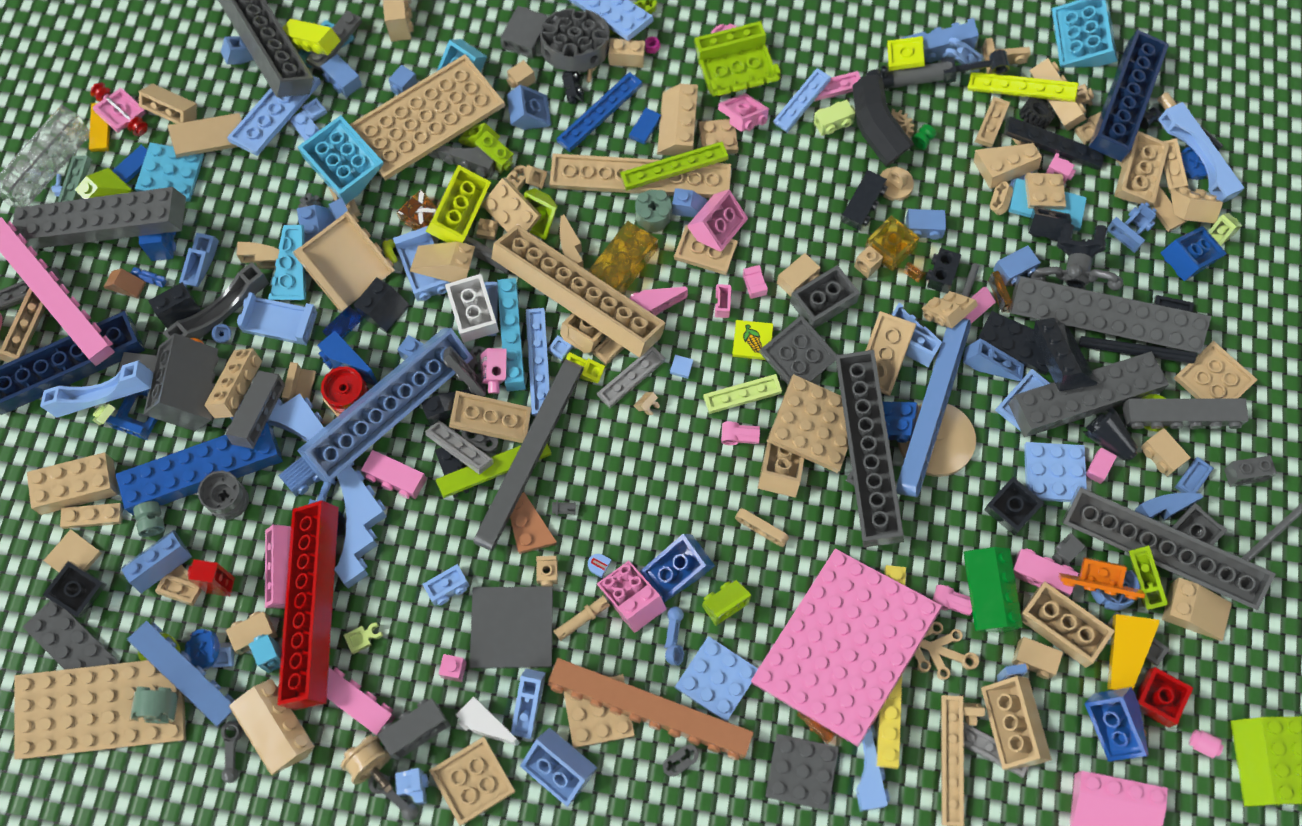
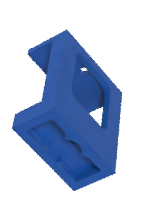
[106,389,158,440]

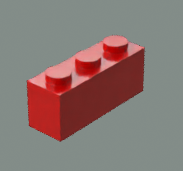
[187,559,235,597]

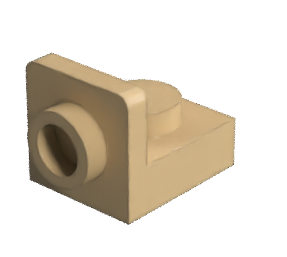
[1076,84,1094,106]

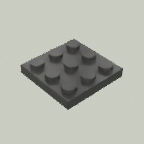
[759,315,836,385]
[765,734,839,811]

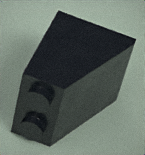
[148,282,201,329]

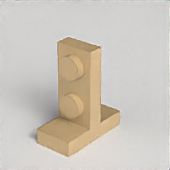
[982,38,1031,74]

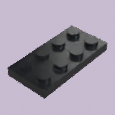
[977,310,1048,375]

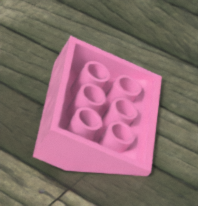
[1070,771,1168,826]

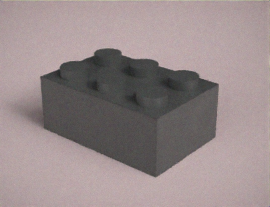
[790,265,860,329]
[377,698,451,761]

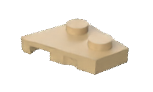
[155,564,202,606]

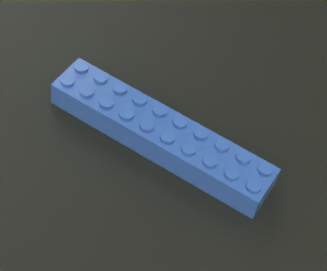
[297,328,473,482]

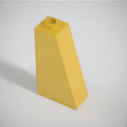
[1107,614,1159,690]

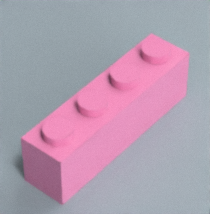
[265,525,291,609]
[327,667,396,737]

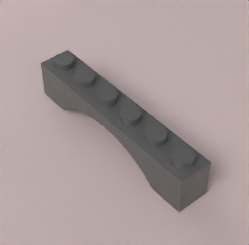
[428,145,496,178]
[163,262,269,339]

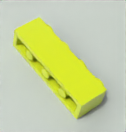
[282,19,341,55]

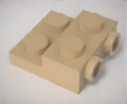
[922,291,978,329]

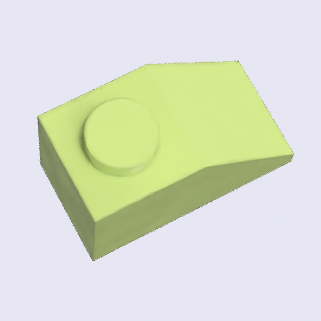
[1208,213,1242,246]

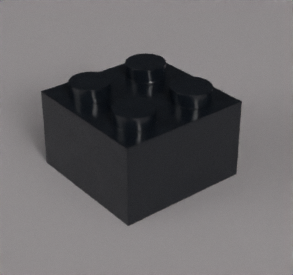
[984,477,1044,536]
[43,561,107,618]

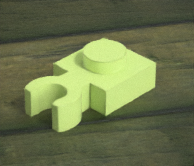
[344,622,383,654]

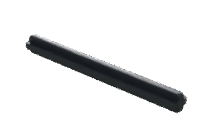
[1079,336,1197,363]

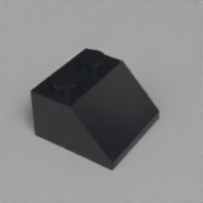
[353,277,410,333]

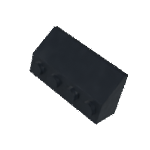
[1032,318,1098,392]

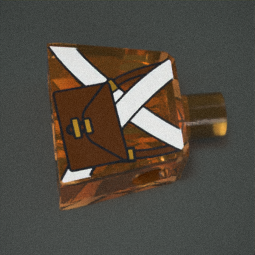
[397,189,437,230]

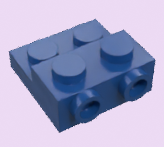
[882,401,918,443]

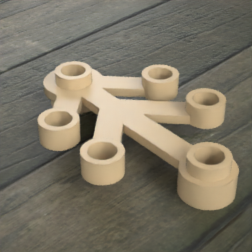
[914,622,979,680]

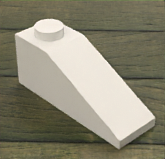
[456,697,520,746]

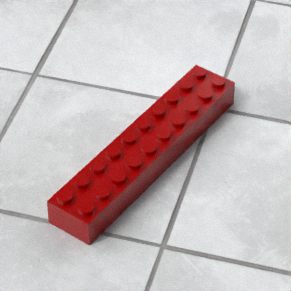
[277,500,339,710]

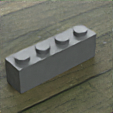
[226,371,285,449]

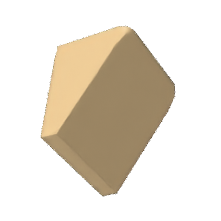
[526,165,547,189]

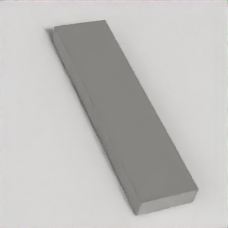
[597,346,665,408]
[425,420,494,475]
[963,722,1029,778]

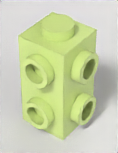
[814,100,856,136]

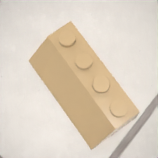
[657,84,698,156]
[981,676,1052,770]
[229,678,314,776]

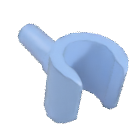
[51,174,62,197]

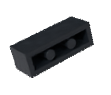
[841,170,888,231]

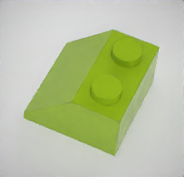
[702,580,751,626]

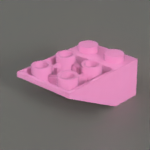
[597,560,667,633]

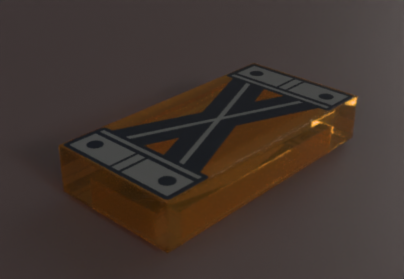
[988,271,1012,313]

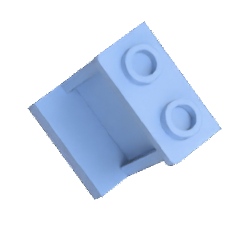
[393,226,450,301]
[237,292,318,346]

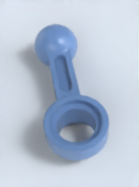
[664,607,684,665]

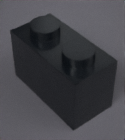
[1028,206,1072,241]

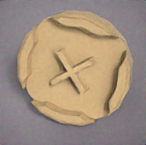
[880,167,914,201]

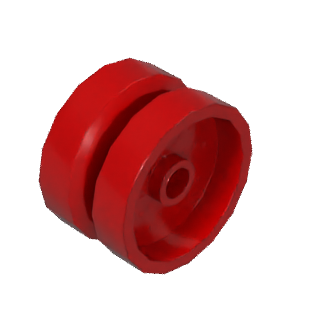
[321,366,369,414]

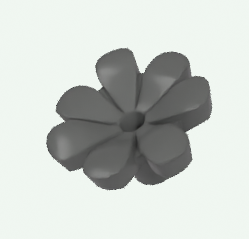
[298,193,322,208]

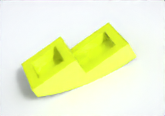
[566,352,605,383]

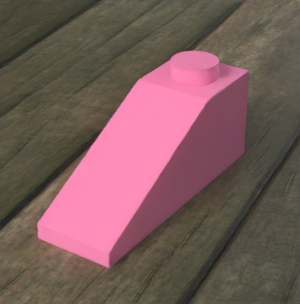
[629,287,688,315]

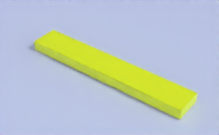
[968,72,1079,102]

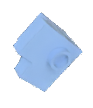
[395,768,428,805]

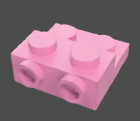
[718,93,769,132]

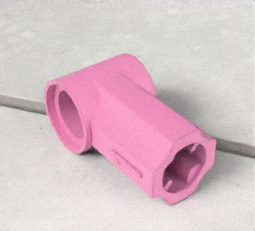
[721,421,760,445]
[932,585,972,616]

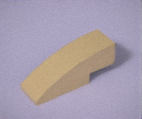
[560,215,584,268]
[237,242,280,269]

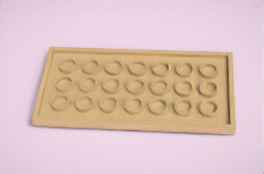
[349,54,505,181]
[14,660,186,760]

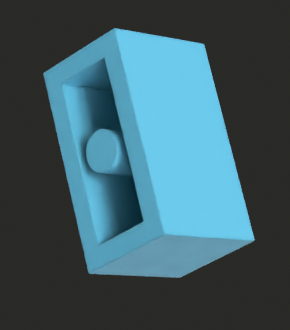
[249,634,282,673]

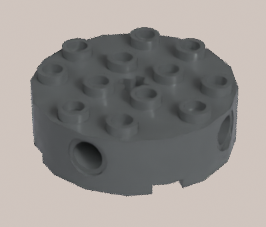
[540,8,609,72]

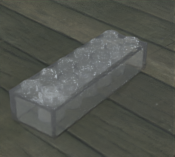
[0,105,90,208]

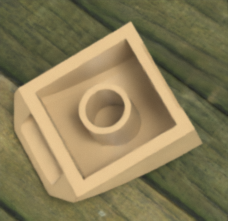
[560,313,605,354]

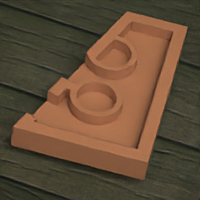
[510,492,557,554]

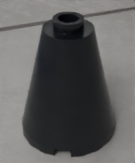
[1083,407,1138,461]

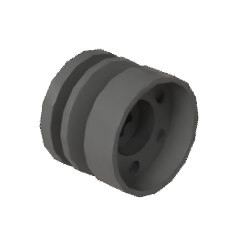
[198,471,249,520]

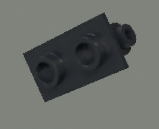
[562,71,584,104]

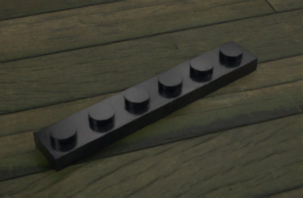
[1004,116,1104,170]

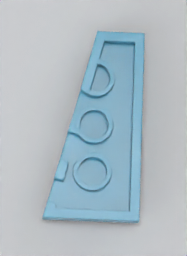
[268,225,306,300]

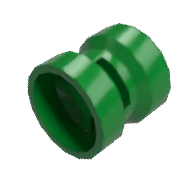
[912,124,937,149]

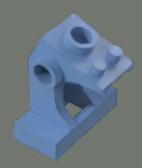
[1107,202,1157,253]

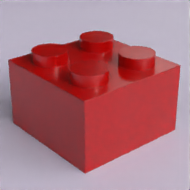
[1135,667,1193,728]

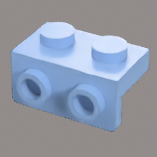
[422,564,470,606]

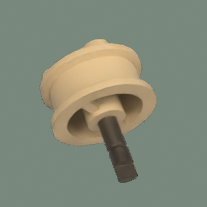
[340,735,393,794]

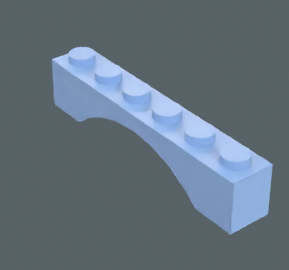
[1158,102,1244,203]
[40,360,154,418]
[856,725,890,812]

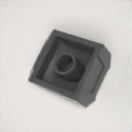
[1172,503,1227,545]

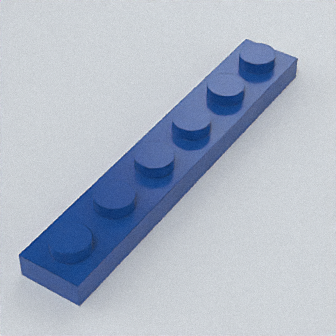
[557,72,642,152]

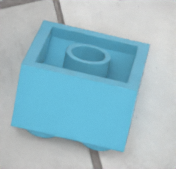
[437,39,487,72]

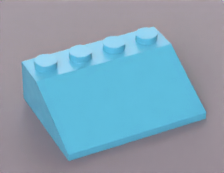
[1052,0,1118,68]
[298,115,384,205]

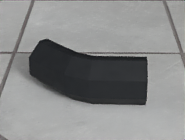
[852,75,914,167]

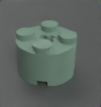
[635,190,672,232]
[130,687,178,724]

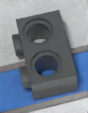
[1224,455,1277,487]

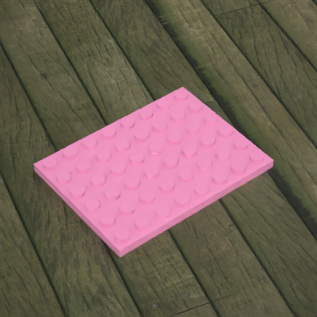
[751,549,942,747]

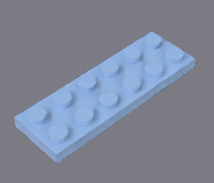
[569,0,654,41]
[227,75,321,156]

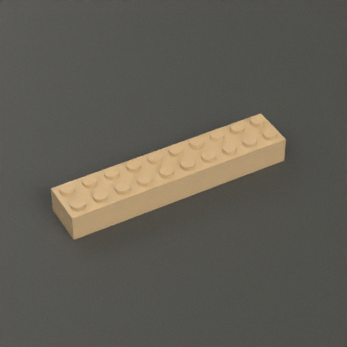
[491,225,666,358]

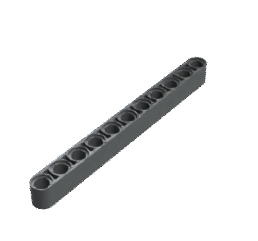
[473,359,584,551]

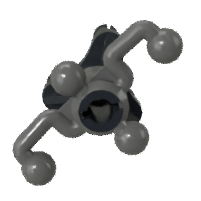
[1031,223,1123,291]

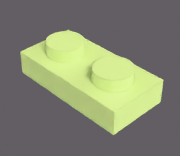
[92,404,116,425]

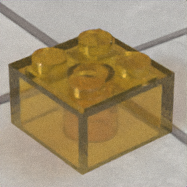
[865,215,920,272]

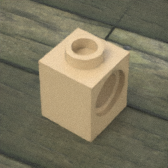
[854,245,883,278]

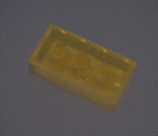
[588,221,658,294]

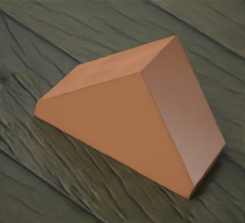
[104,268,146,299]

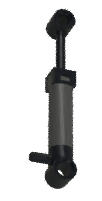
[866,50,1010,90]

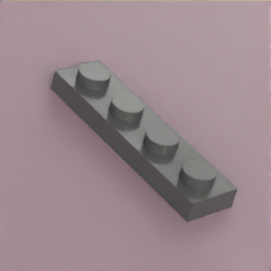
[306,10,362,71]

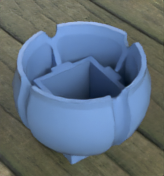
[1091,570,1139,611]

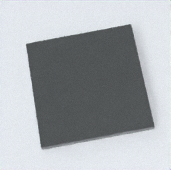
[470,586,553,669]

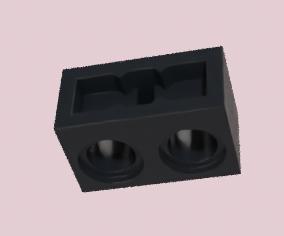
[926,248,962,294]

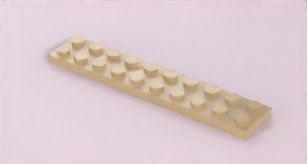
[549,153,731,198]

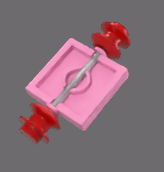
[90,82,148,136]

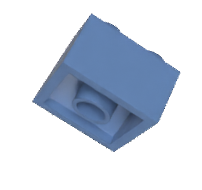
[507,84,551,130]

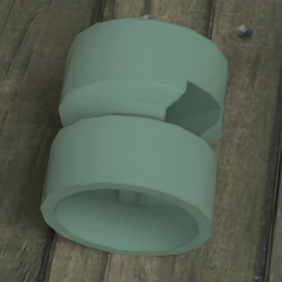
[133,501,165,537]

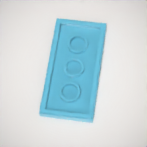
[1008,178,1087,231]

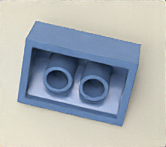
[297,205,336,243]
[121,530,192,593]
[520,727,597,807]

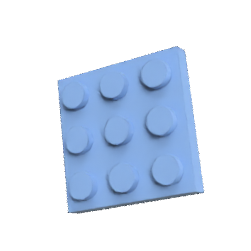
[1024,442,1087,502]
[675,636,758,722]

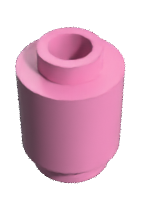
[1189,729,1224,758]

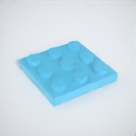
[135,143,204,202]

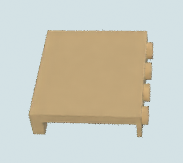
[293,211,395,312]

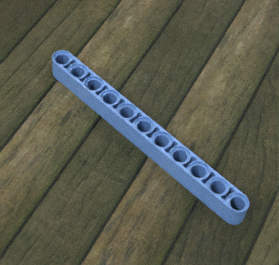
[896,319,971,497]

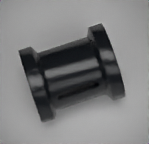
[1140,107,1162,130]

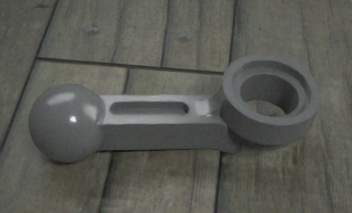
[221,721,243,783]
[368,772,418,821]

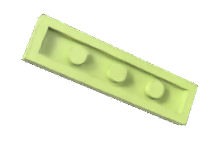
[703,374,782,414]

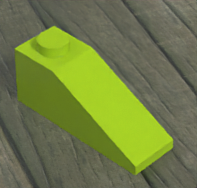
[1128,545,1168,610]

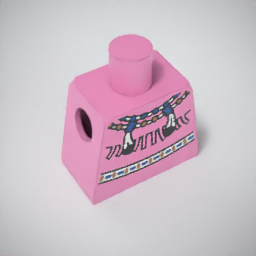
[480,348,506,394]

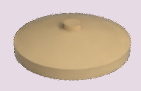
[898,404,976,477]

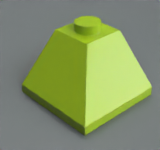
[75,168,133,199]
[524,188,558,240]

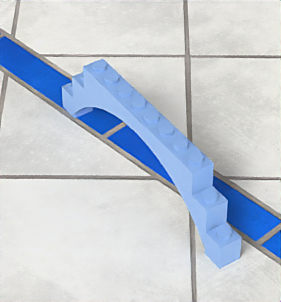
[230,393,387,589]

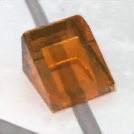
[904,262,926,282]

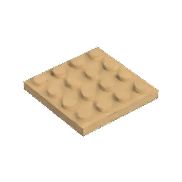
[767,374,849,473]

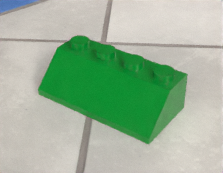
[963,547,1023,633]

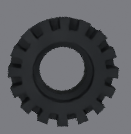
[1019,98,1055,129]

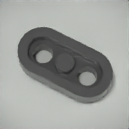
[462,431,499,454]

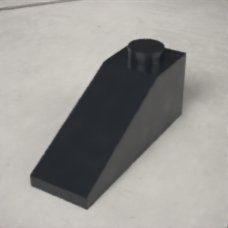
[421,389,476,426]

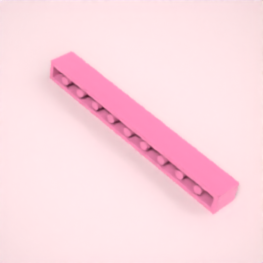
[0,217,115,366]

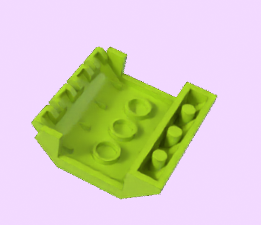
[694,21,781,96]
[1230,716,1302,807]

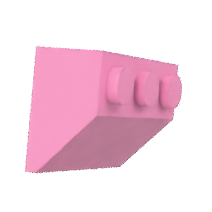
[687,190,748,252]

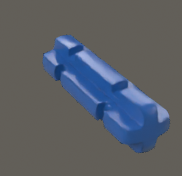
[131,267,167,287]

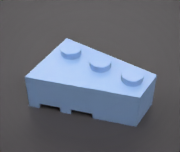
[892,302,942,367]

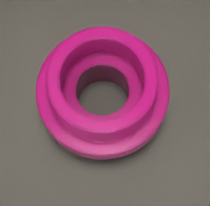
[645,36,660,54]

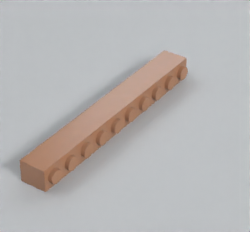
[548,658,753,760]

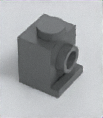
[1052,533,1085,565]

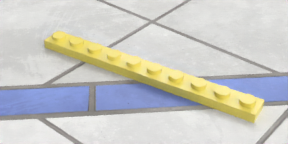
[876,565,906,769]

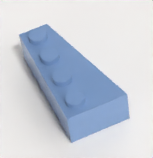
[902,18,979,63]

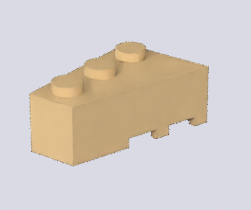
[974,143,1042,189]

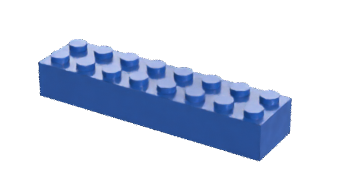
[115,421,283,516]

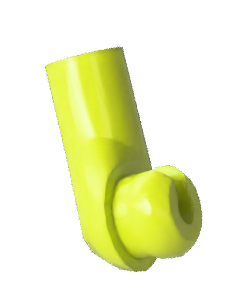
[382,239,398,264]

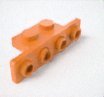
[1058,557,1145,600]

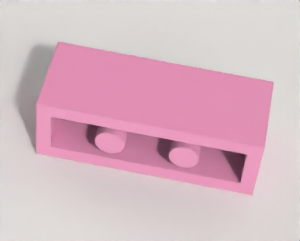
[361,450,427,499]
[1013,549,1079,597]

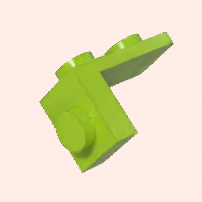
[475,131,514,174]

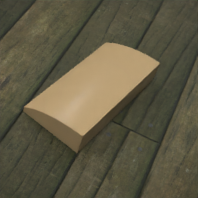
[1114,131,1169,205]

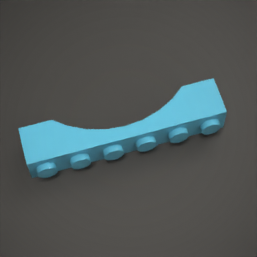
[497,278,526,392]

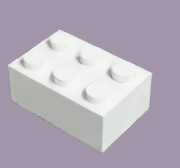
[445,274,499,343]

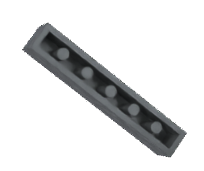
[1122,398,1249,429]

